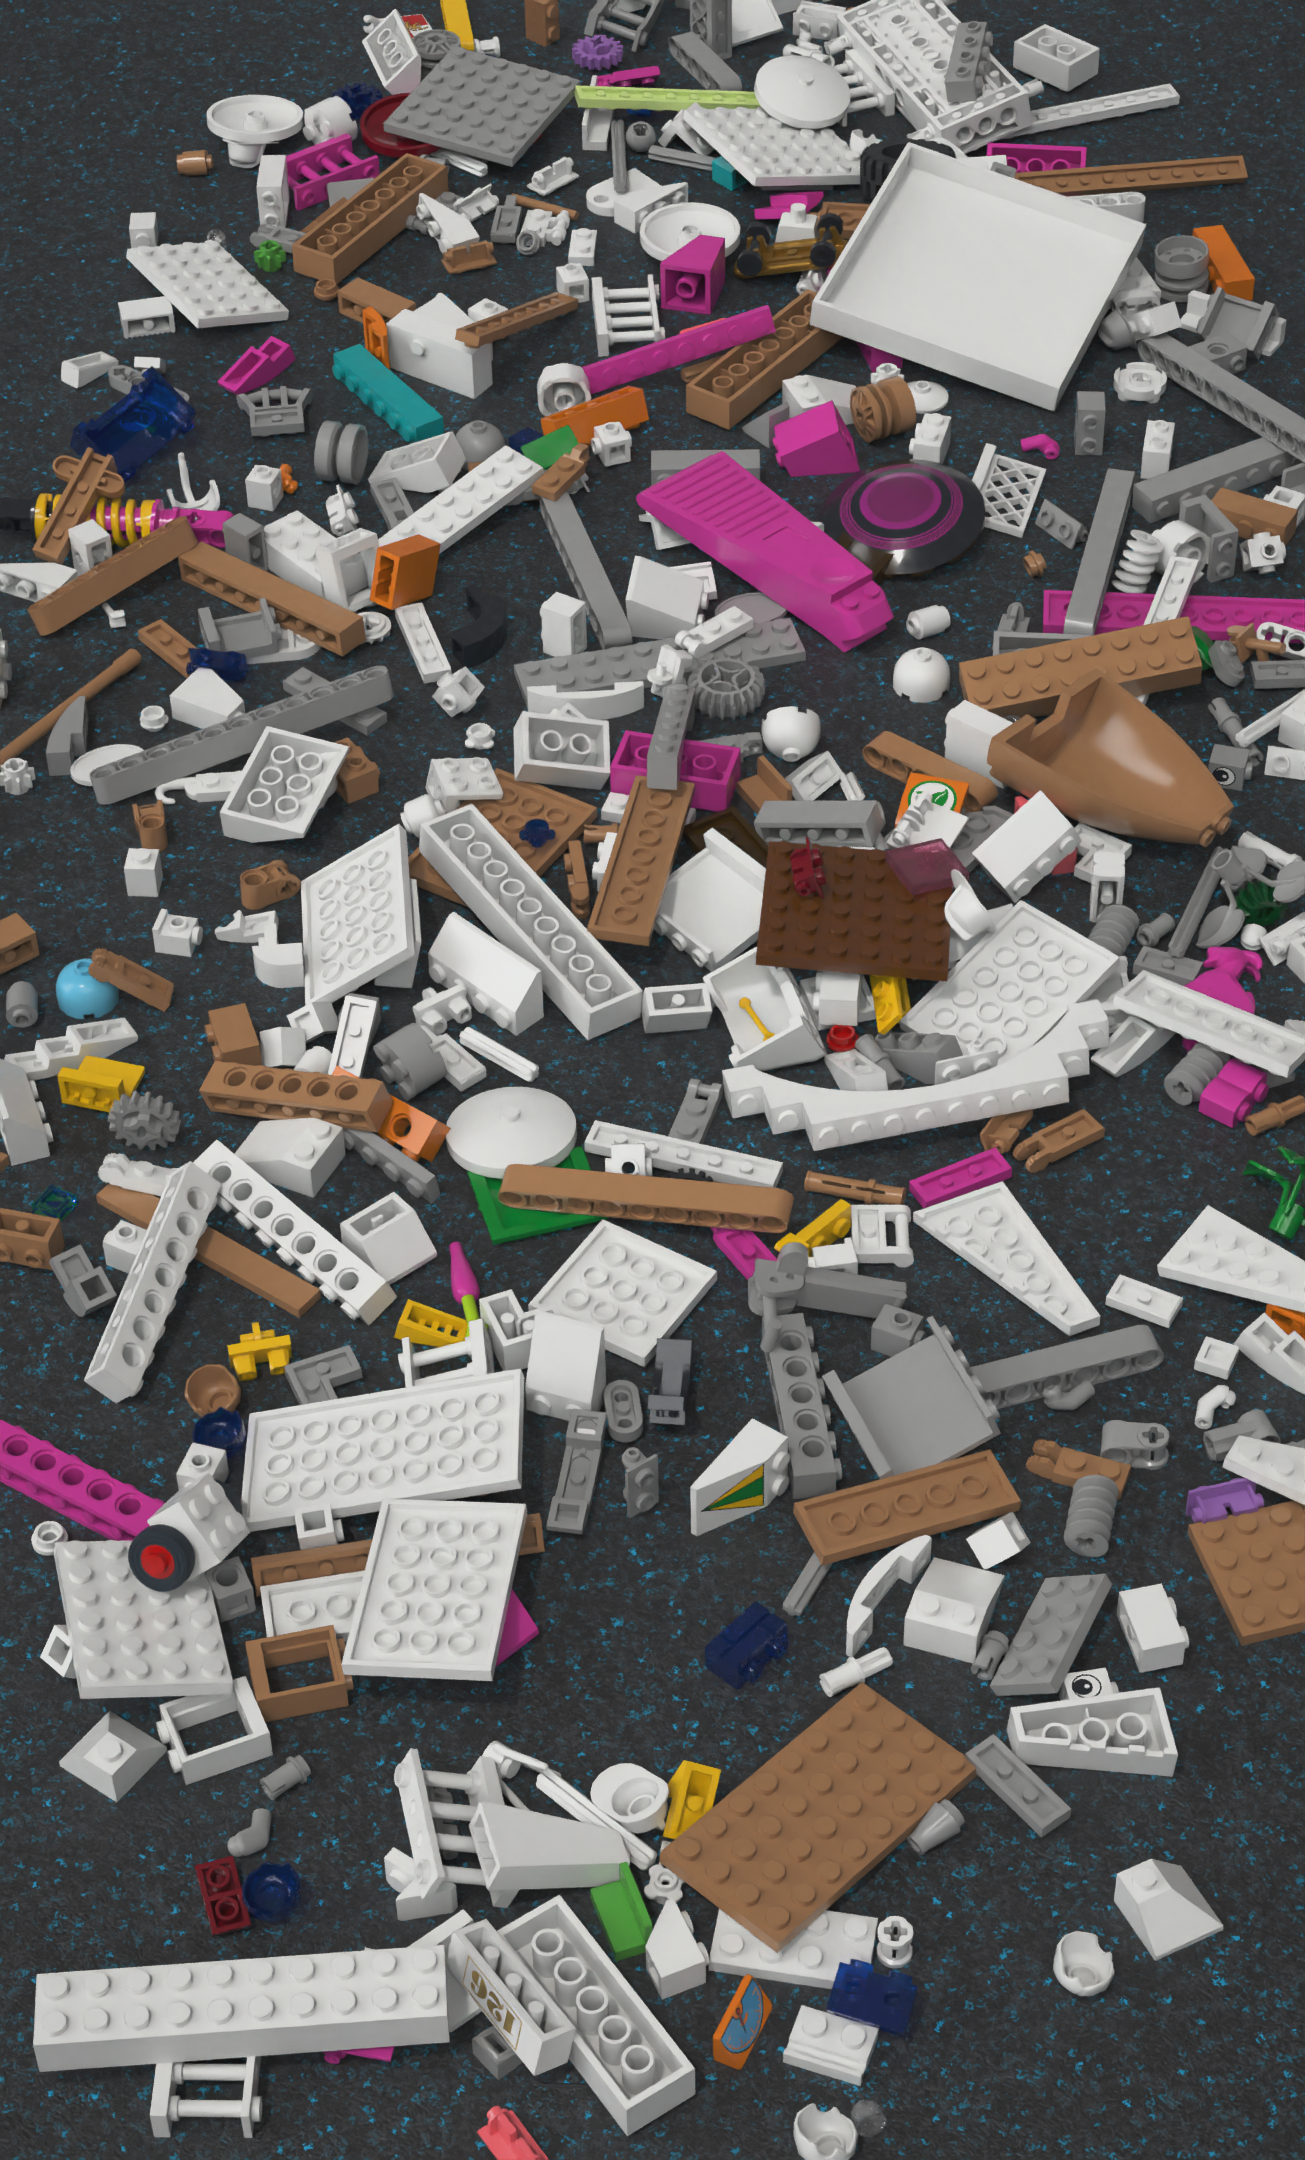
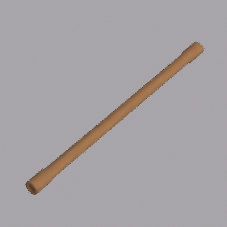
[0,649,142,765]

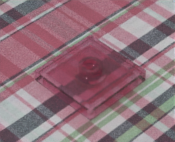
[885,838,969,895]

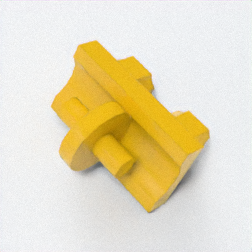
[227,1322,292,1381]

